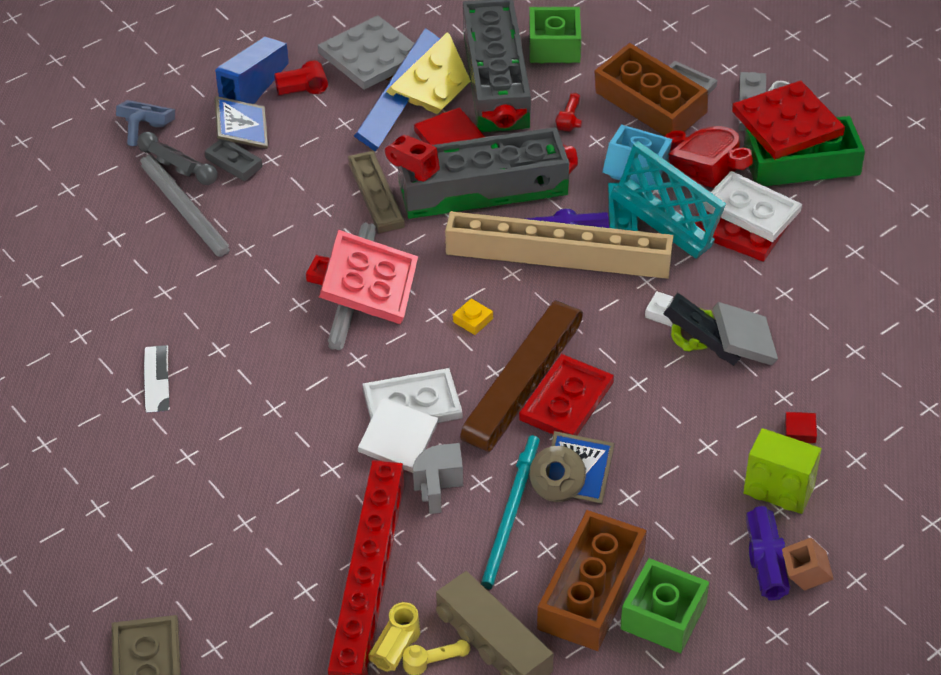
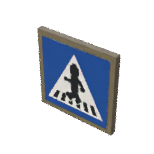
[214,96,268,149]
[547,431,615,504]

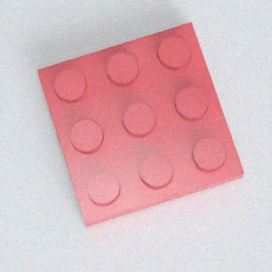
[319,230,418,325]

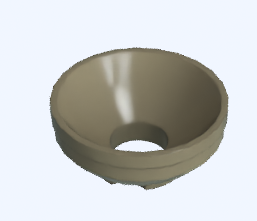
[530,446,586,502]

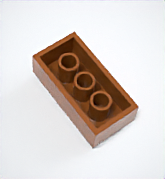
[594,43,708,136]
[537,510,647,651]

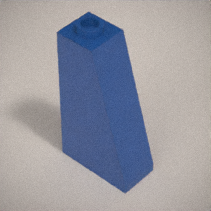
[215,37,289,104]

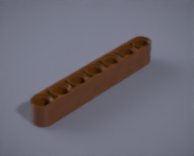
[460,300,583,452]

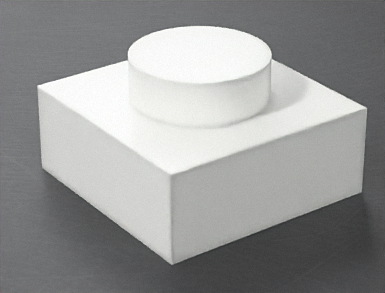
[645,291,673,326]

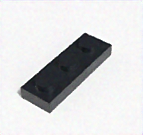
[663,292,741,366]

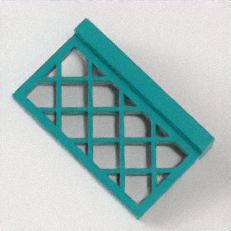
[610,141,726,259]

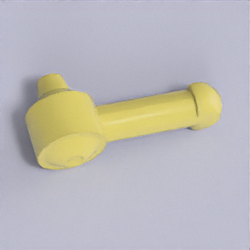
[403,640,470,675]

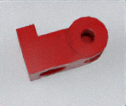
[385,134,440,182]

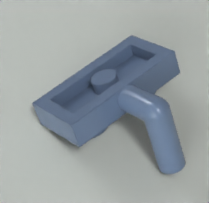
[116,100,175,146]

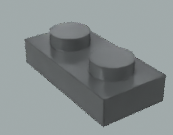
[205,139,263,181]

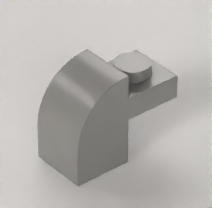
[413,443,463,514]

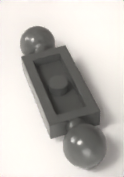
[137,132,218,185]

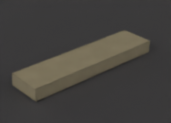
[348,151,405,234]

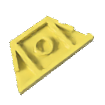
[386,32,471,114]

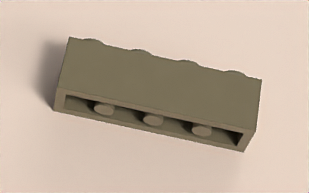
[436,571,554,675]

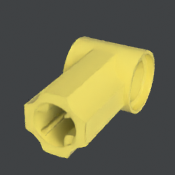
[369,602,420,672]

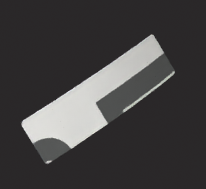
[144,345,170,413]

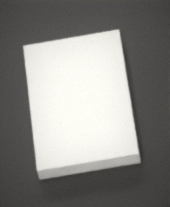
[703,171,802,242]
[362,368,463,423]

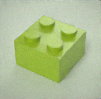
[743,428,822,514]

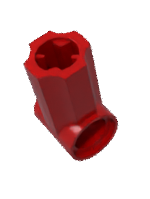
[274,60,328,96]

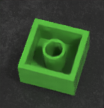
[529,7,581,63]
[620,558,709,654]

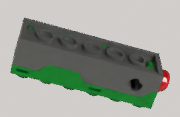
[463,0,531,132]
[398,127,578,219]

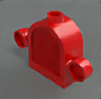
[665,126,753,188]

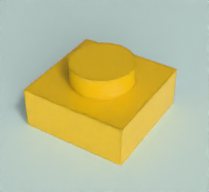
[453,298,493,335]

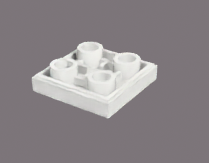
[358,397,438,473]

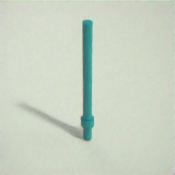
[481,435,540,589]

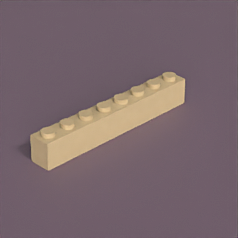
[445,211,673,279]

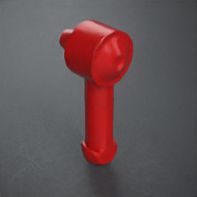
[555,92,582,132]

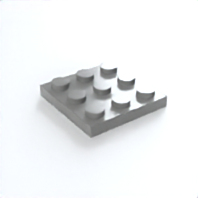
[318,15,415,90]

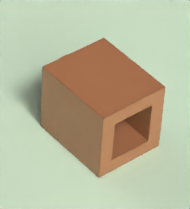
[782,537,834,591]

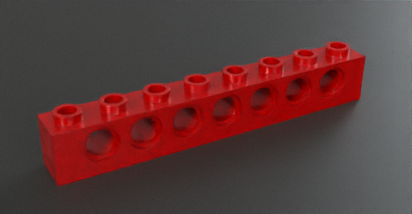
[328,460,404,675]

